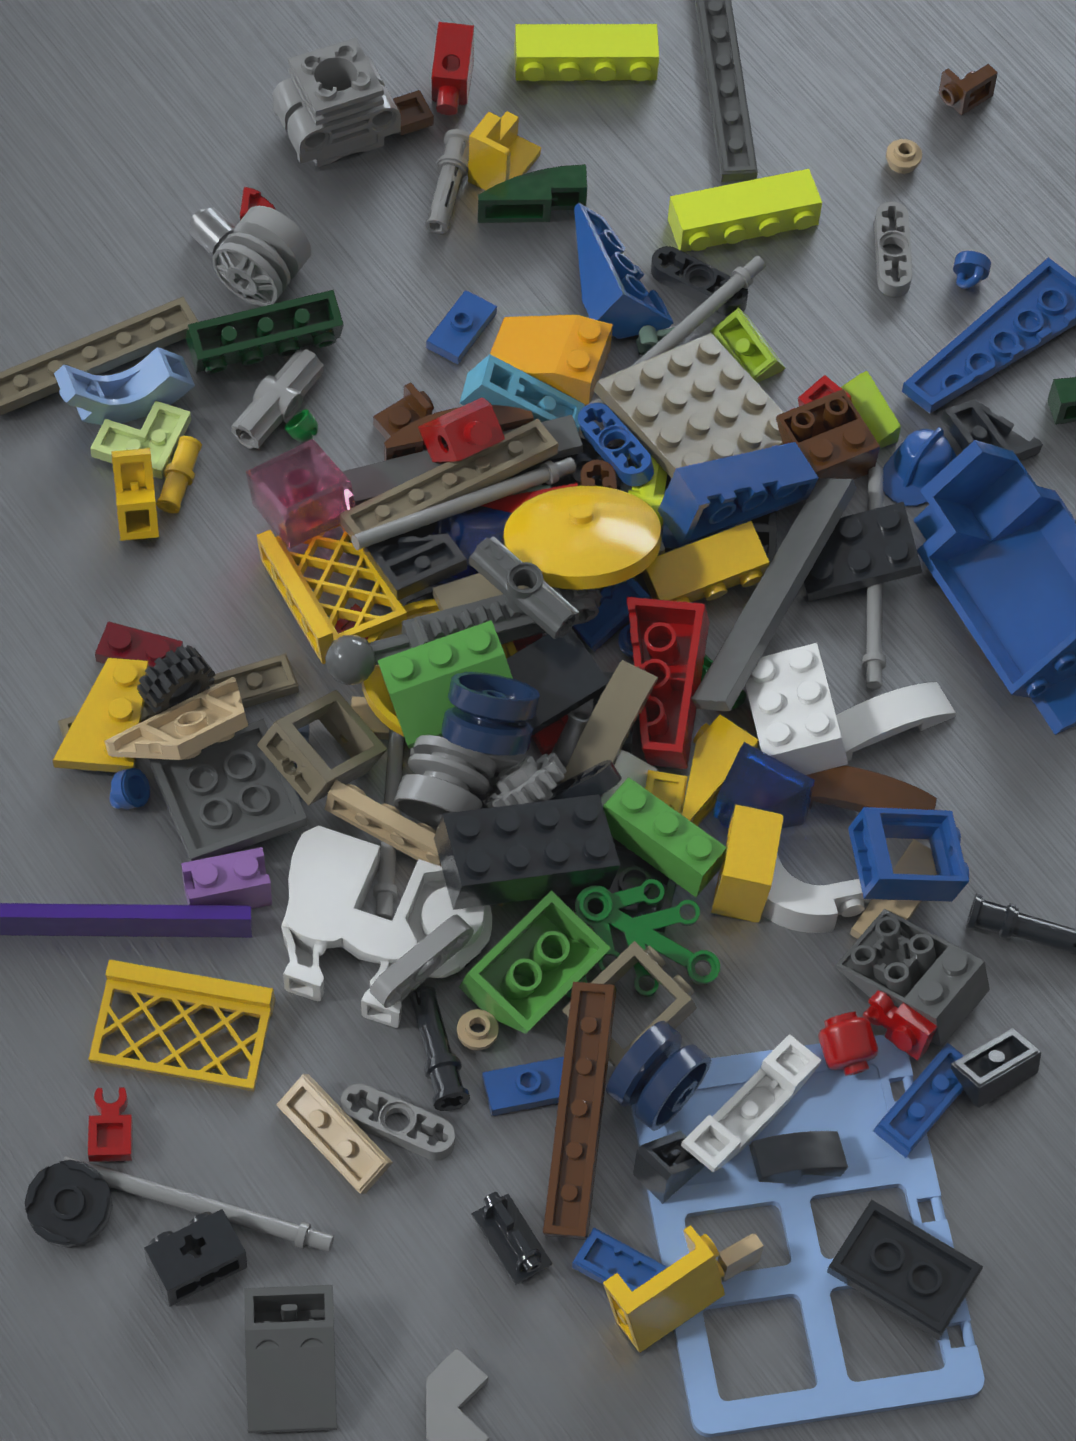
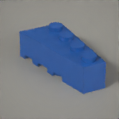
[658,442,819,547]

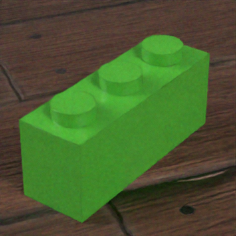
[603,777,727,897]

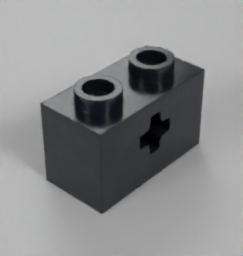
[144,1209,248,1307]

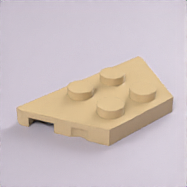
[104,677,248,760]

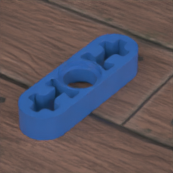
[578,403,654,486]

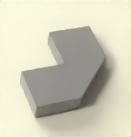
[426,1348,489,1441]

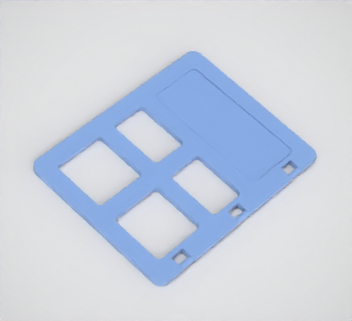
[631,1034,985,1437]

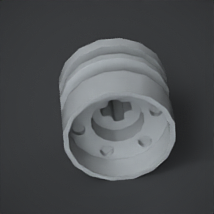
[212,205,311,306]
[394,735,496,828]

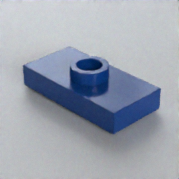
[426,290,497,365]
[572,578,651,652]
[482,1057,564,1116]
[572,1228,668,1291]

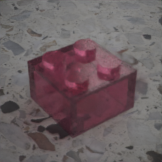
[246,439,356,549]

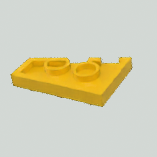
[53,658,148,772]

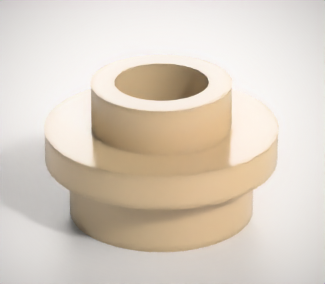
[886,139,922,174]
[457,1009,499,1051]

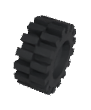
[137,645,215,715]

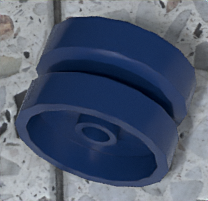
[441,672,540,756]
[606,1020,711,1131]

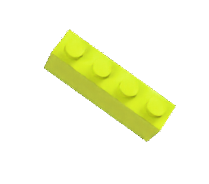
[514,24,659,81]
[668,169,822,252]

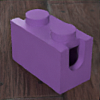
[181,847,272,909]

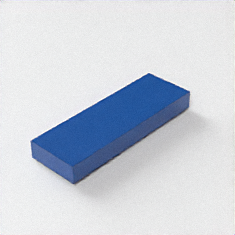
[873,1043,964,1158]

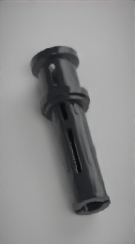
[966,893,1076,954]
[410,986,470,1111]

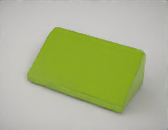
[710,307,786,383]
[841,371,901,448]

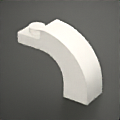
[762,853,871,933]

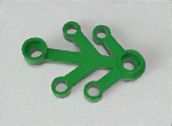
[575,879,720,997]

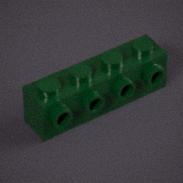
[186,289,344,374]

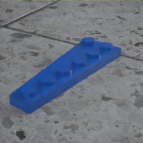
[902,257,1076,414]

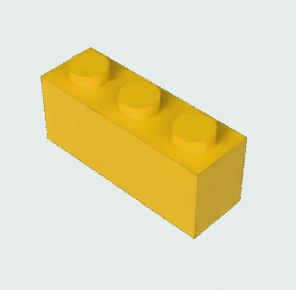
[641,521,769,602]

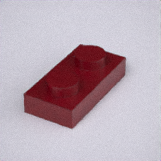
[95,621,183,667]

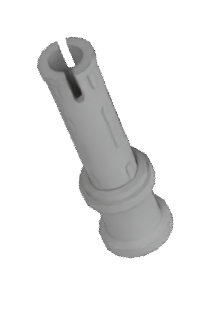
[425,129,470,234]

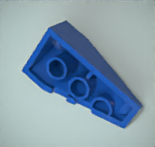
[574,203,674,339]

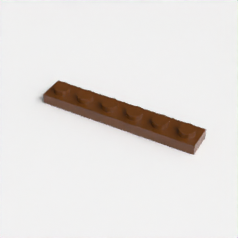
[543,982,617,1239]

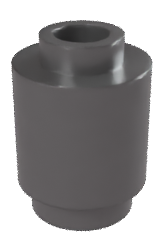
[189,207,235,256]

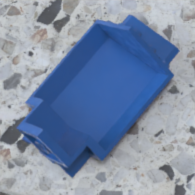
[913,440,1076,735]

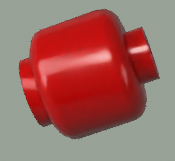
[818,1011,878,1076]

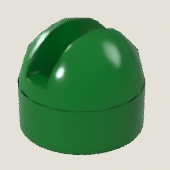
[285,409,318,443]

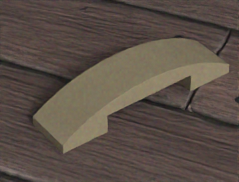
[559,660,658,797]

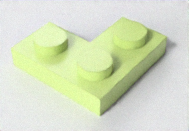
[90,400,191,479]

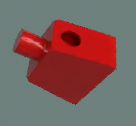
[431,22,474,116]
[418,397,505,462]

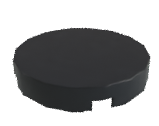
[24,1160,113,1248]

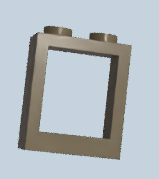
[257,690,387,806]
[562,941,697,1068]

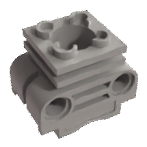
[272,37,401,168]

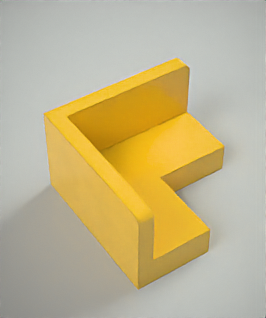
[468,111,541,191]
[711,805,783,923]

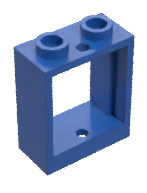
[848,807,969,902]

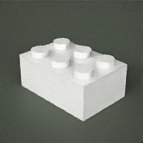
[745,643,848,784]

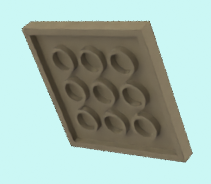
[594,333,784,479]

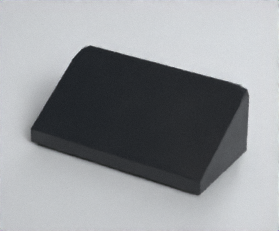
[951,1028,1041,1108]

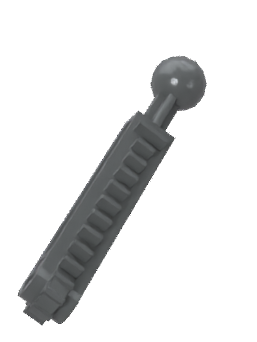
[325,587,602,685]

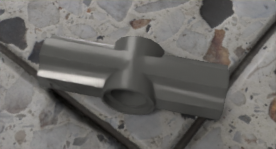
[469,537,580,639]

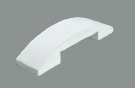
[836,682,956,761]
[681,1034,822,1173]

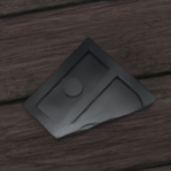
[363,534,468,600]

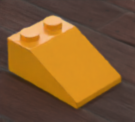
[490,315,613,407]

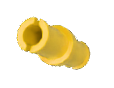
[156,436,202,513]

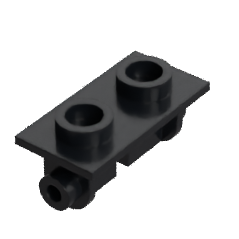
[471,1192,553,1285]

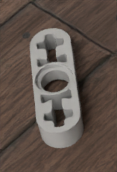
[874,201,913,297]
[370,915,474,1008]
[340,1083,455,1160]

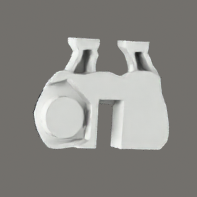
[281,826,492,1028]

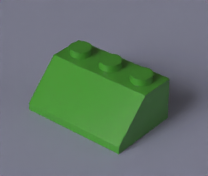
[378,620,513,749]
[459,891,611,1034]

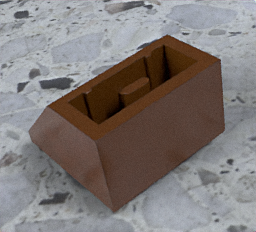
[776,389,880,489]

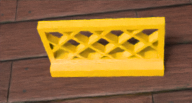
[256,510,408,664]
[88,959,276,1092]

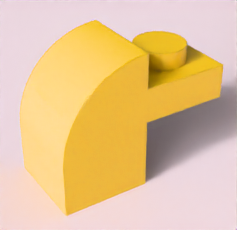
[111,448,159,541]

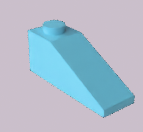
[460,354,585,431]

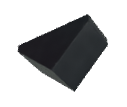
[633,1131,705,1204]

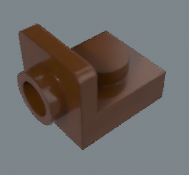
[938,64,998,116]
[373,382,434,440]

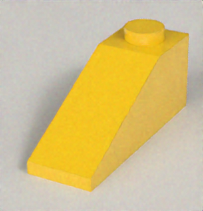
[682,714,759,826]

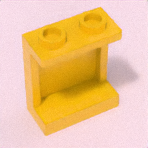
[603,1225,725,1353]

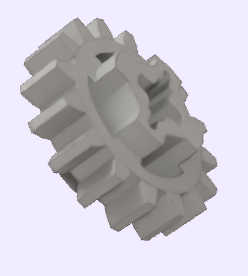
[482,753,567,808]

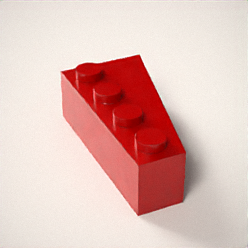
[627,597,710,769]

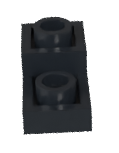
[749,1131,848,1184]

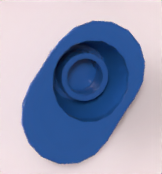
[883,427,957,506]

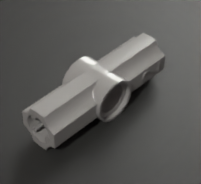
[232,349,324,449]

